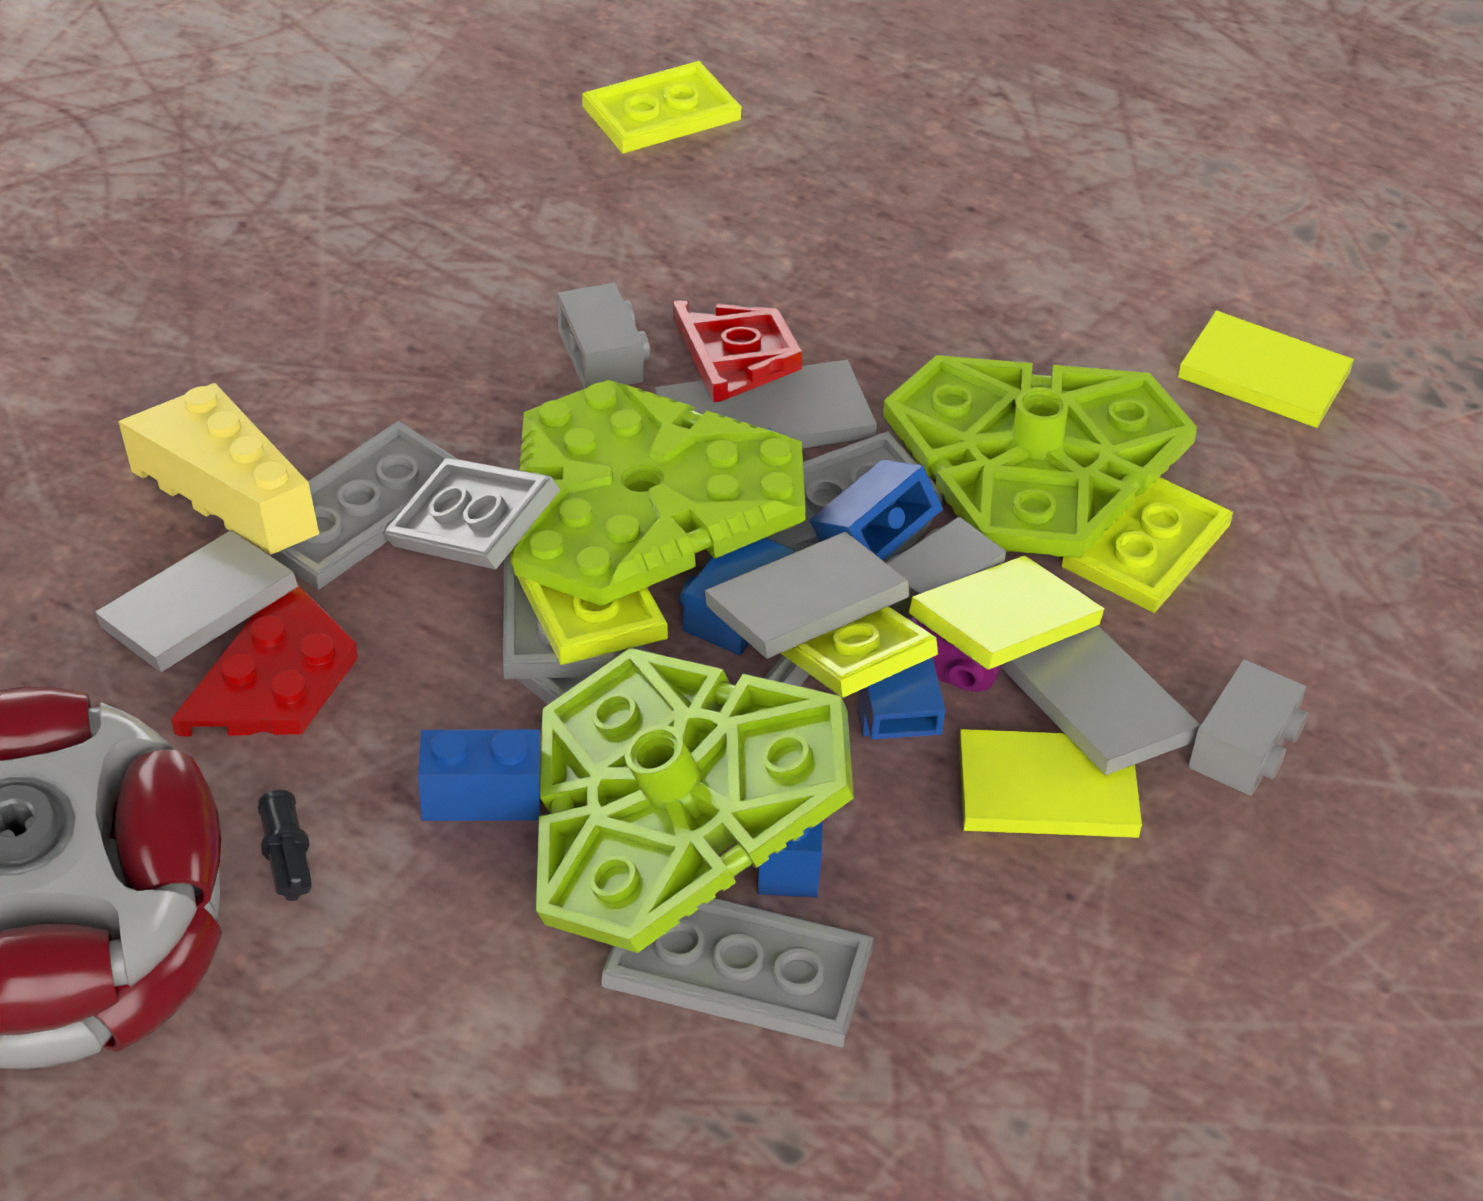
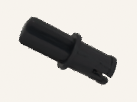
[257,789,312,901]

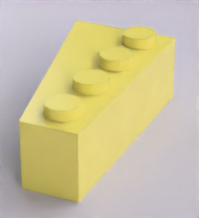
[118,383,319,555]

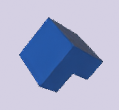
[857,657,946,740]

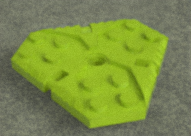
[883,355,1197,558]
[512,380,806,606]
[536,648,854,953]

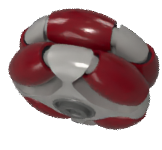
[0,687,222,1070]

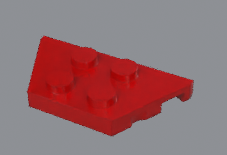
[673,300,802,403]
[171,584,358,737]

